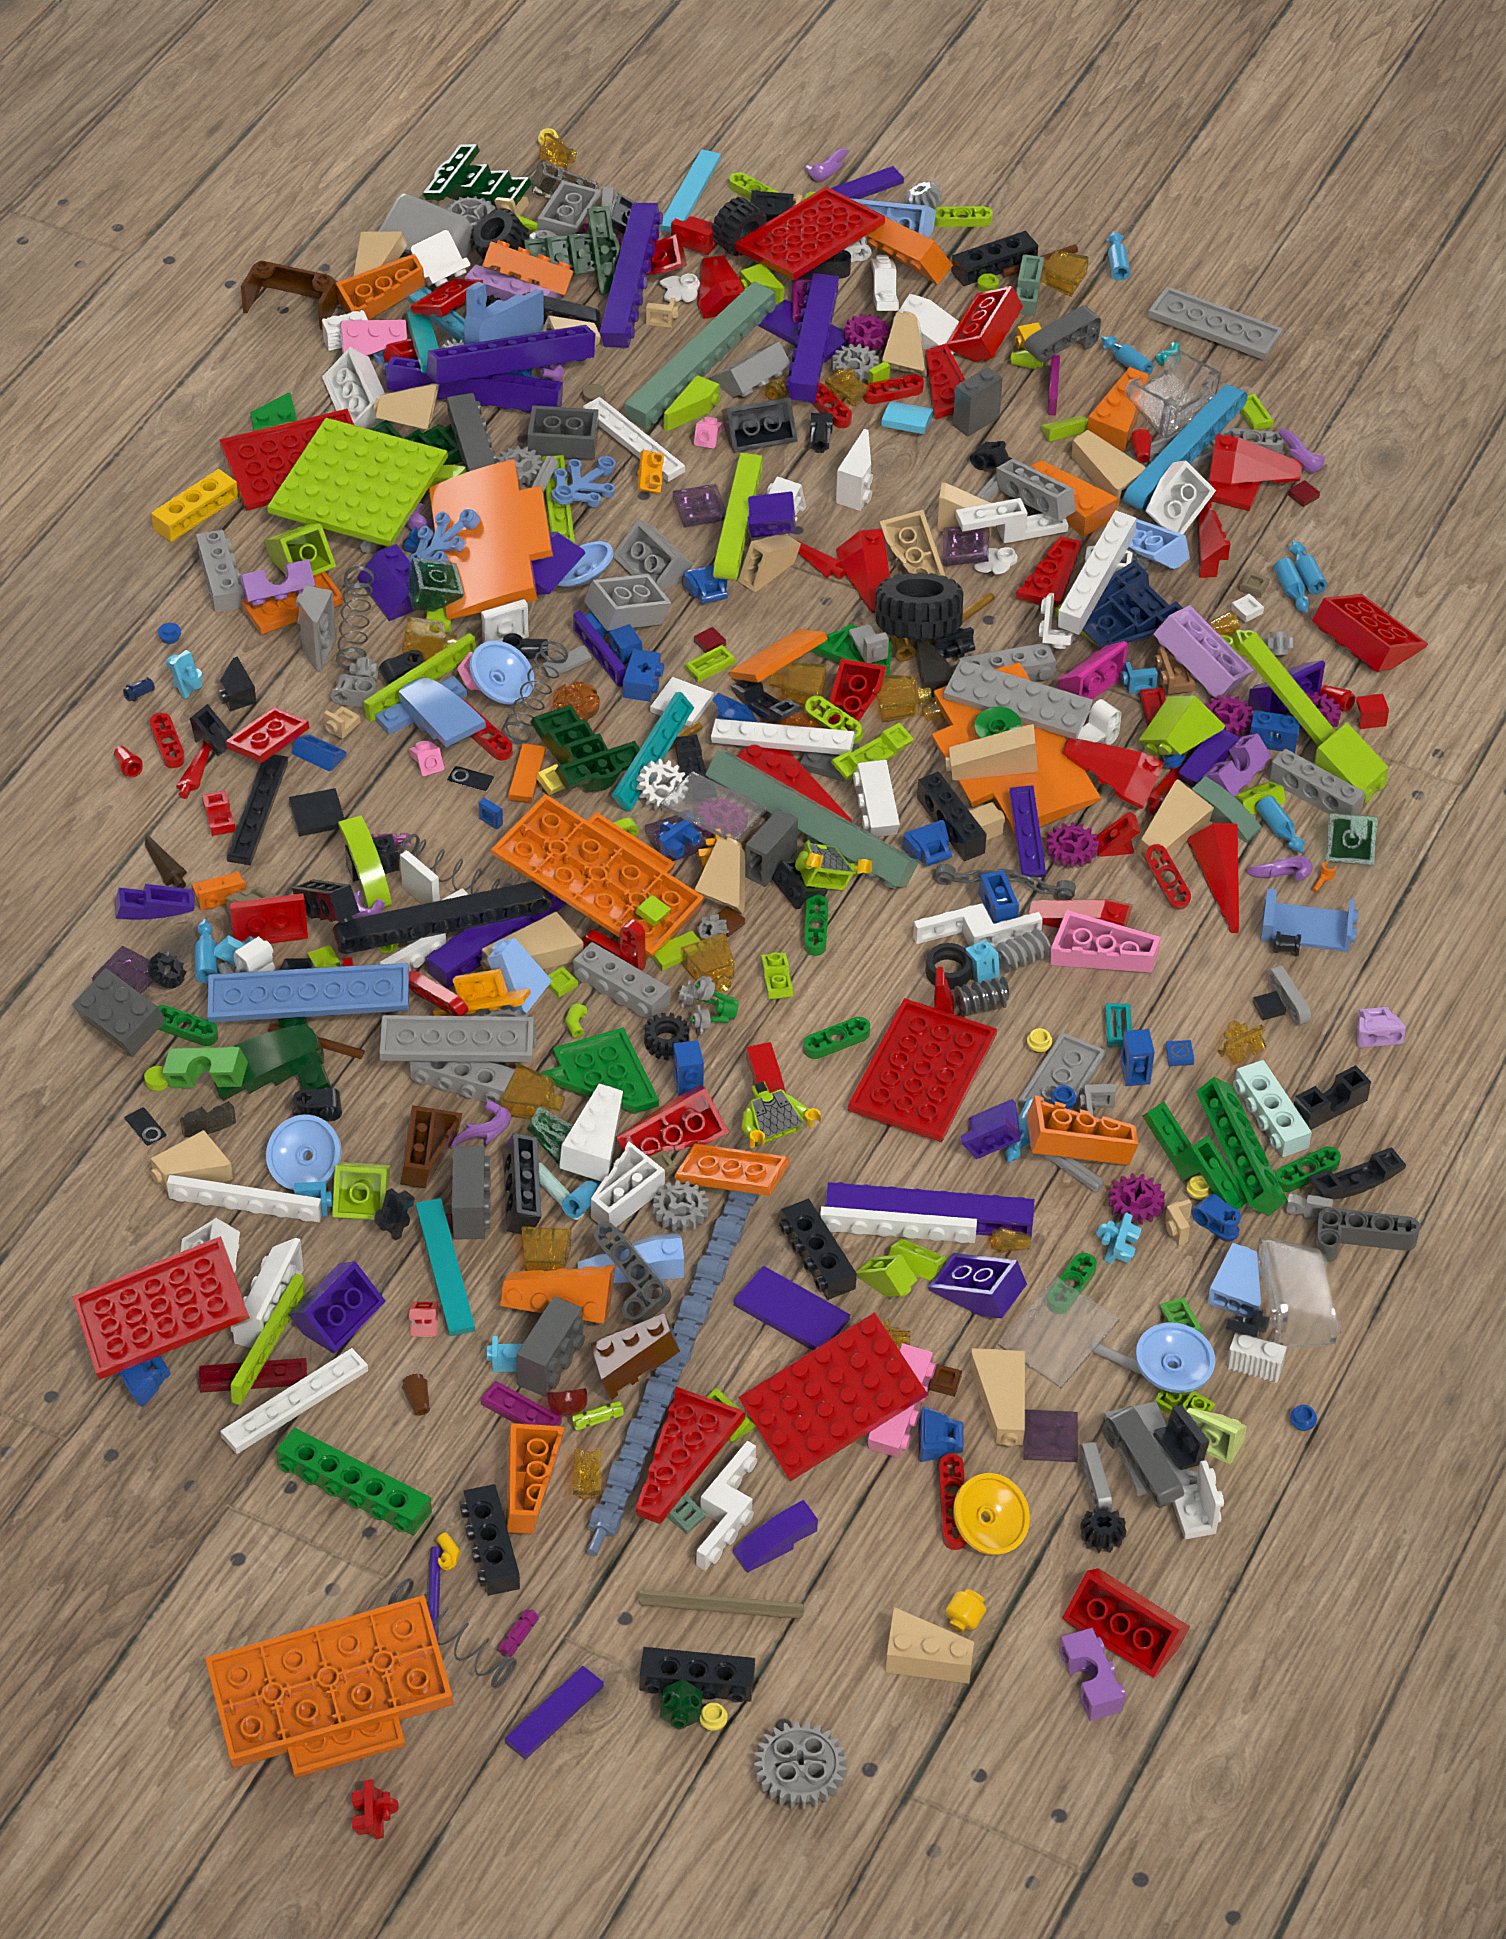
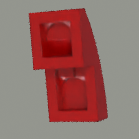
[202,790,236,836]

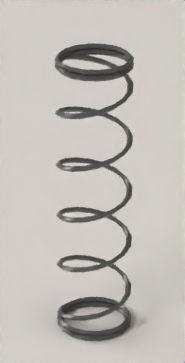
[336,566,374,670]
[502,641,568,745]
[399,834,512,894]
[388,1578,517,1689]

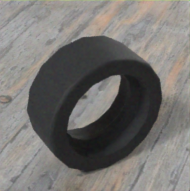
[925,943,972,990]

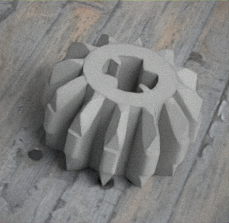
[905,181,942,209]

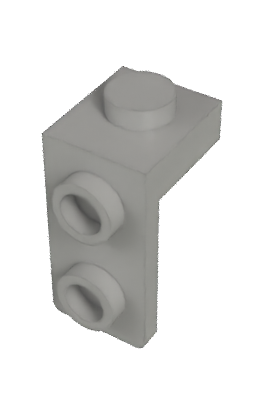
[849,625,889,663]
[1079,1083,1116,1115]

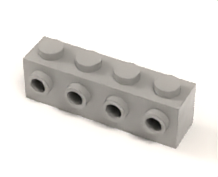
[196,530,244,613]
[959,643,1056,681]
[573,942,670,1020]

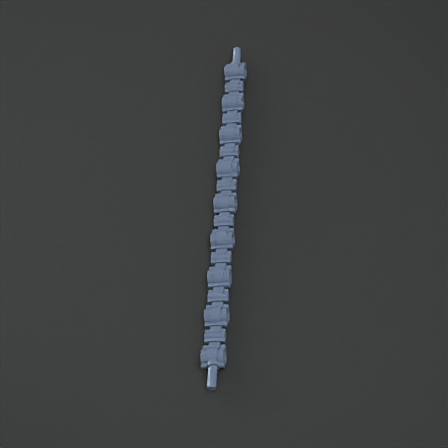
[587,1190,759,1556]

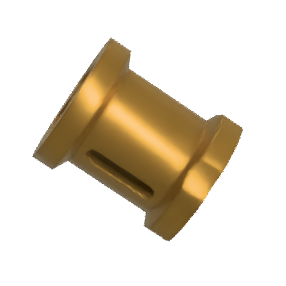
[891,635,916,661]

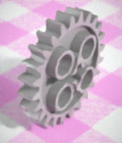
[754,1721,847,1809]

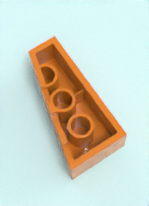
[482,240,574,296]
[1087,367,1149,452]
[1030,460,1118,537]
[1026,1095,1139,1165]
[500,1265,616,1324]
[506,1423,565,1534]

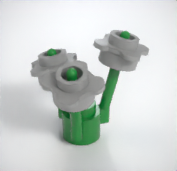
[678,976,739,1035]

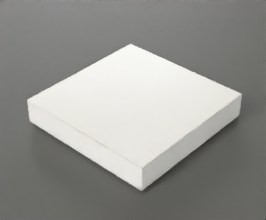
[481,599,529,643]
[650,677,714,727]
[400,850,440,904]

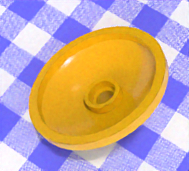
[954,1473,1030,1555]

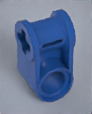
[1191,1194,1241,1241]

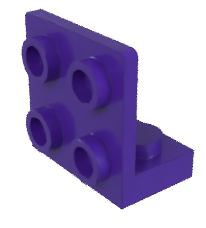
[748,491,796,538]
[961,1099,1021,1159]

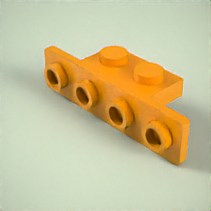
[433,969,531,1016]

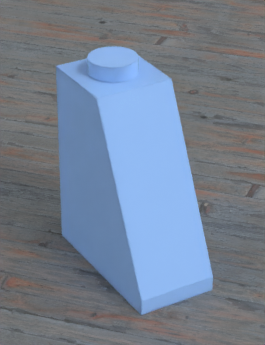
[487,937,552,1015]
[1207,1243,1261,1321]

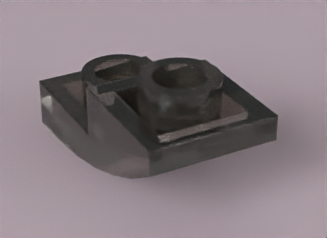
[180,1101,236,1137]

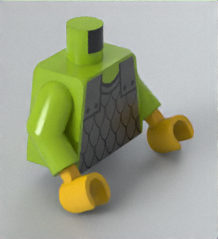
[795,839,873,890]
[741,1081,822,1148]

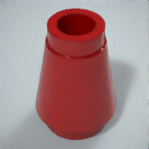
[1130,429,1152,463]
[1319,685,1356,712]
[114,746,143,777]

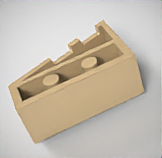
[886,1607,974,1684]

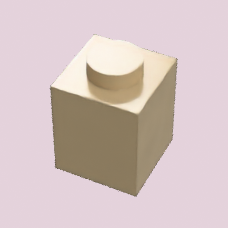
[970,802,1005,840]

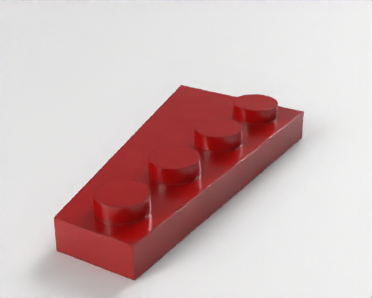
[926,343,965,419]
[1016,536,1082,607]

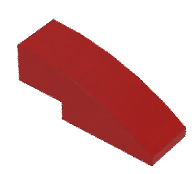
[746,1042,786,1093]

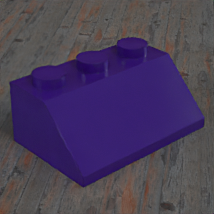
[532,532,586,595]
[357,544,429,621]
[1248,660,1325,714]
[288,1261,386,1353]

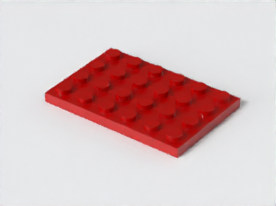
[735,186,885,280]
[220,409,354,511]
[848,998,997,1143]
[72,1236,250,1380]
[738,1312,928,1482]

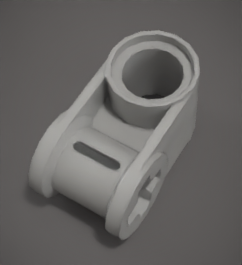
[330,674,377,708]

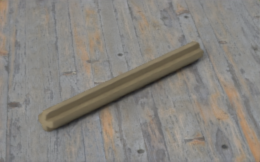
[639,1590,804,1618]

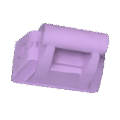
[1356,1007,1406,1048]

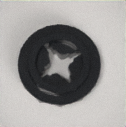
[148,951,187,989]

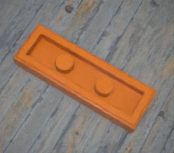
[509,743,546,803]

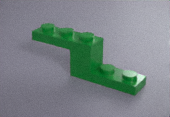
[1142,1102,1248,1210]

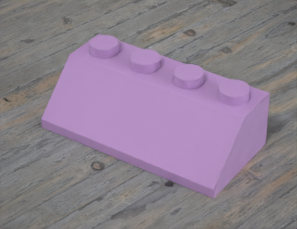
[465,264,562,312]
[1154,605,1254,699]

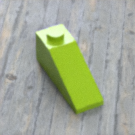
[664,375,721,431]

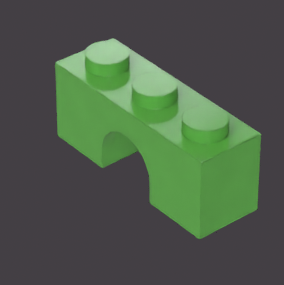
[162,1046,248,1088]

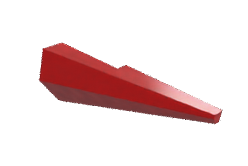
[1198,501,1231,578]
[1188,823,1239,933]

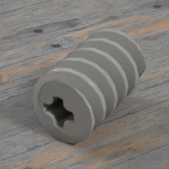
[996,929,1051,973]

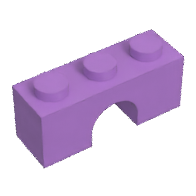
[239,559,315,605]
[1202,733,1272,797]
[1059,1628,1126,1721]

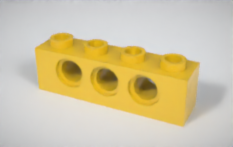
[151,469,238,542]

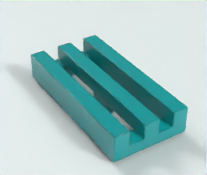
[1105,1003,1132,1047]

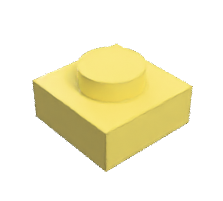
[536,764,565,796]

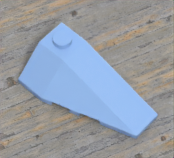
[850,198,936,238]
[1129,519,1190,569]
[577,1233,684,1283]

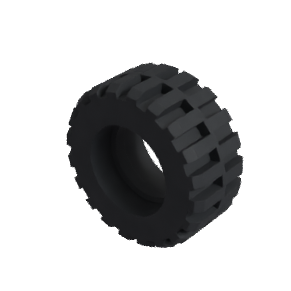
[875,572,964,641]

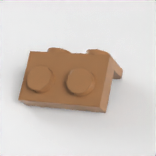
[1154,646,1196,694]

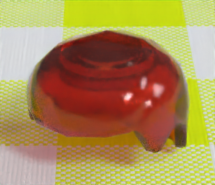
[547,1388,588,1417]

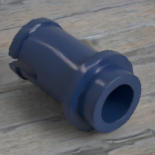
[123,677,155,702]

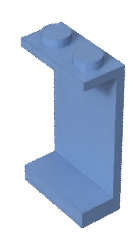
[1261,888,1359,952]

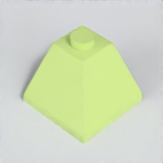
[1187,1408,1247,1465]

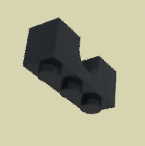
[1294,1065,1371,1130]

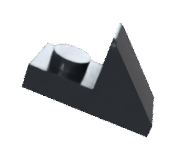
[190,704,233,756]

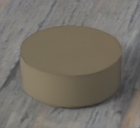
[583,384,605,403]

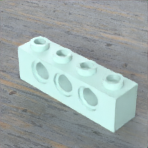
[1233,1060,1312,1157]

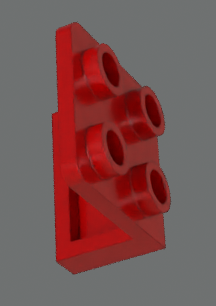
[671,216,717,255]

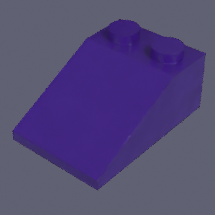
[928,1253,1027,1319]

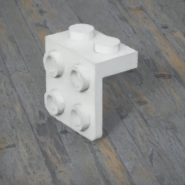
[411,230,470,287]
[1039,593,1074,649]
[1172,1460,1224,1539]

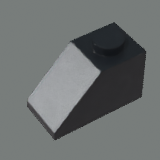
[218,656,256,712]

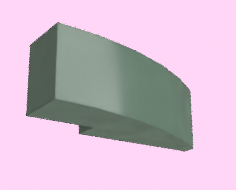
[1016,255,1044,316]
[1191,776,1261,843]

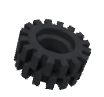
[644,1013,689,1060]

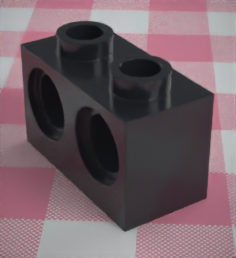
[345,834,400,882]

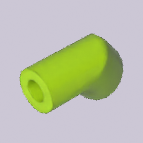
[565,1003,587,1038]

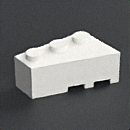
[591,1142,665,1227]

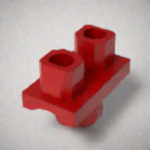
[352,1779,399,1840]

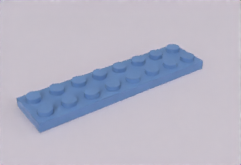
[207,963,409,1022]

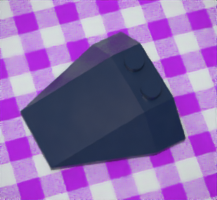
[1082,560,1183,649]

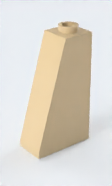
[1071,430,1146,505]
[945,724,1038,780]
[1137,780,1214,864]
[481,912,583,971]
[970,1348,1025,1446]

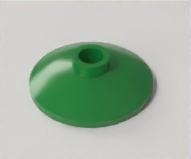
[974,706,1022,738]

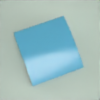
[881,401,934,434]

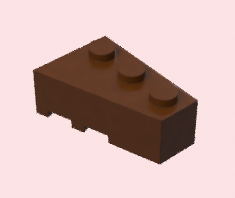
[400,1105,463,1188]
[590,1313,680,1400]

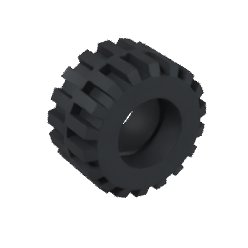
[711,197,767,256]
[470,208,529,260]

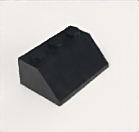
[721,397,798,452]

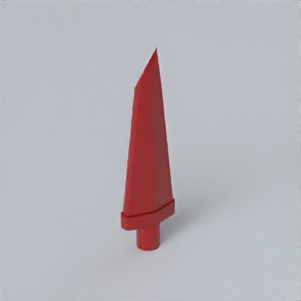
[798,541,845,579]
[176,742,211,799]
[1147,761,1183,814]

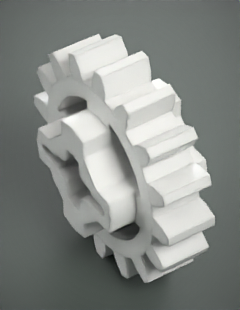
[636,759,688,811]

